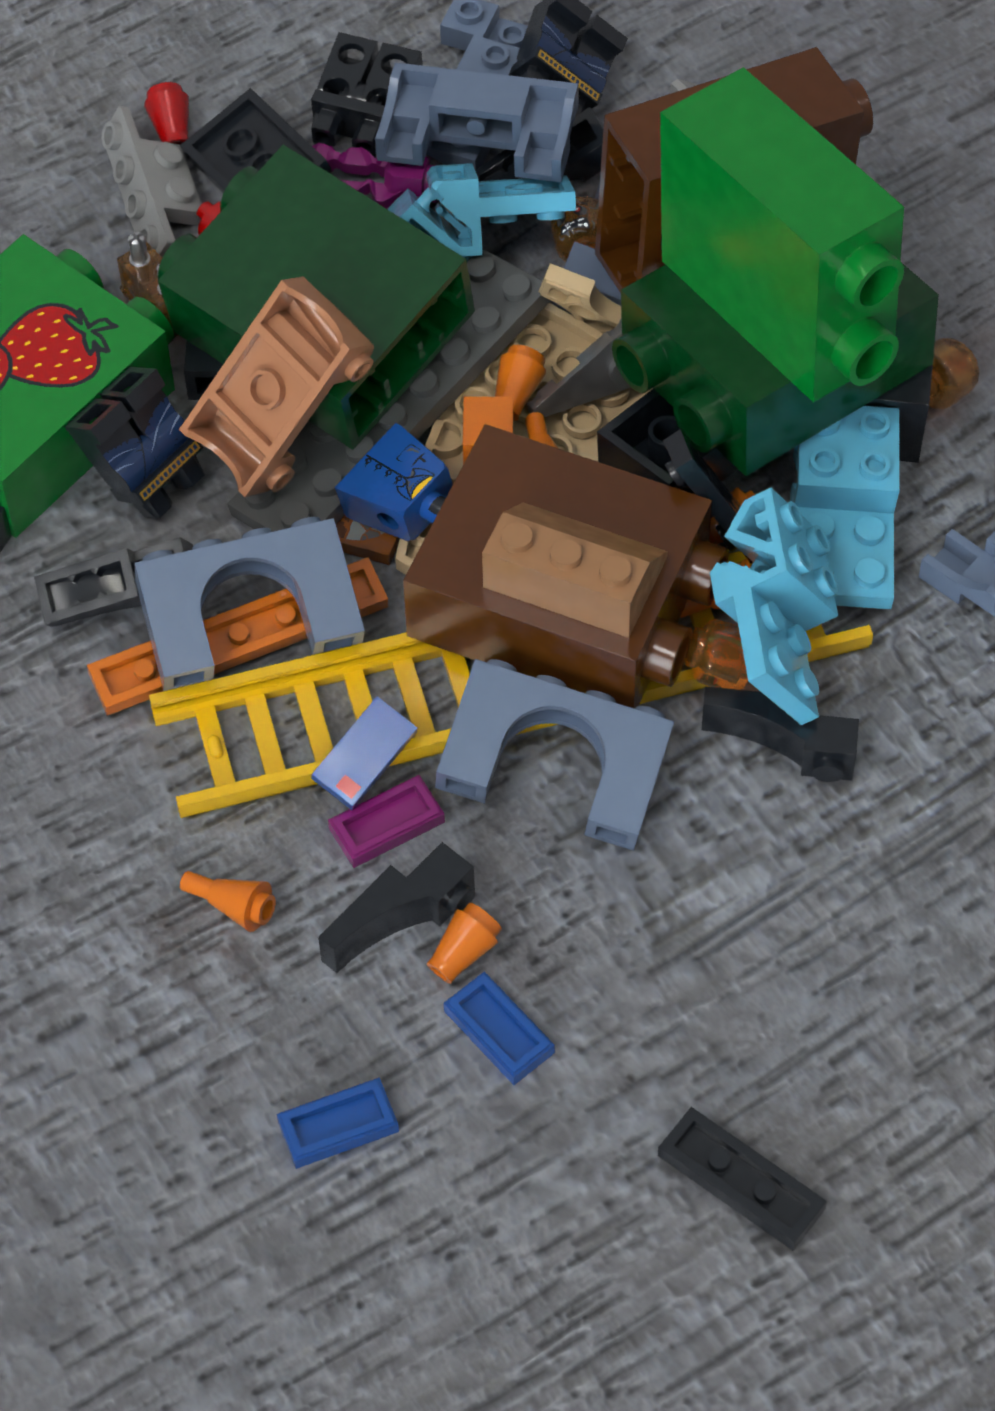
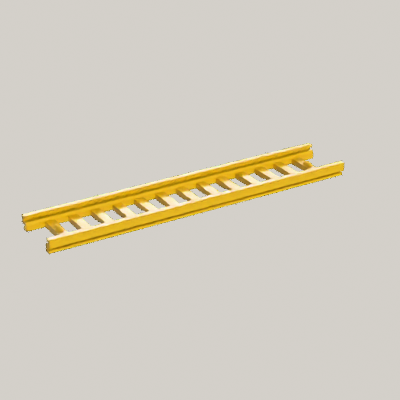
[149,551,873,818]

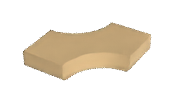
[538,263,621,333]

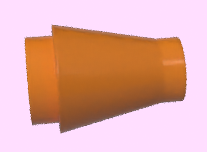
[495,345,546,421]
[426,902,502,984]

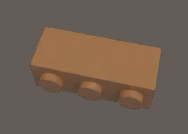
[482,502,668,638]

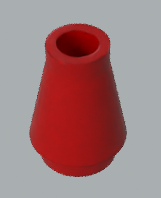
[144,82,189,145]

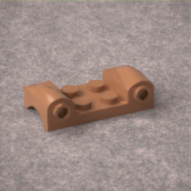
[179,276,374,497]

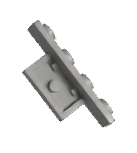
[102,106,201,272]

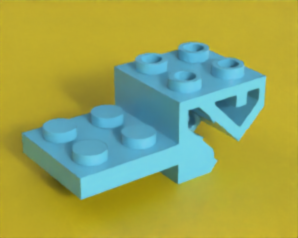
[387,163,576,262]
[790,406,900,609]
[710,487,839,725]

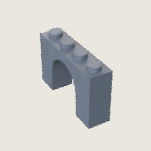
[135,517,365,691]
[435,659,675,851]

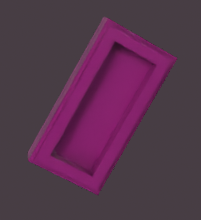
[328,775,445,868]

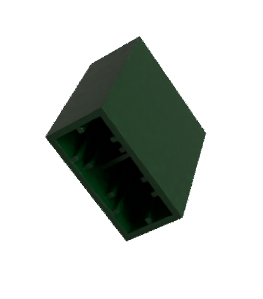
[158,144,475,450]
[612,263,939,476]

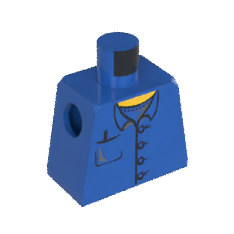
[335,423,453,541]

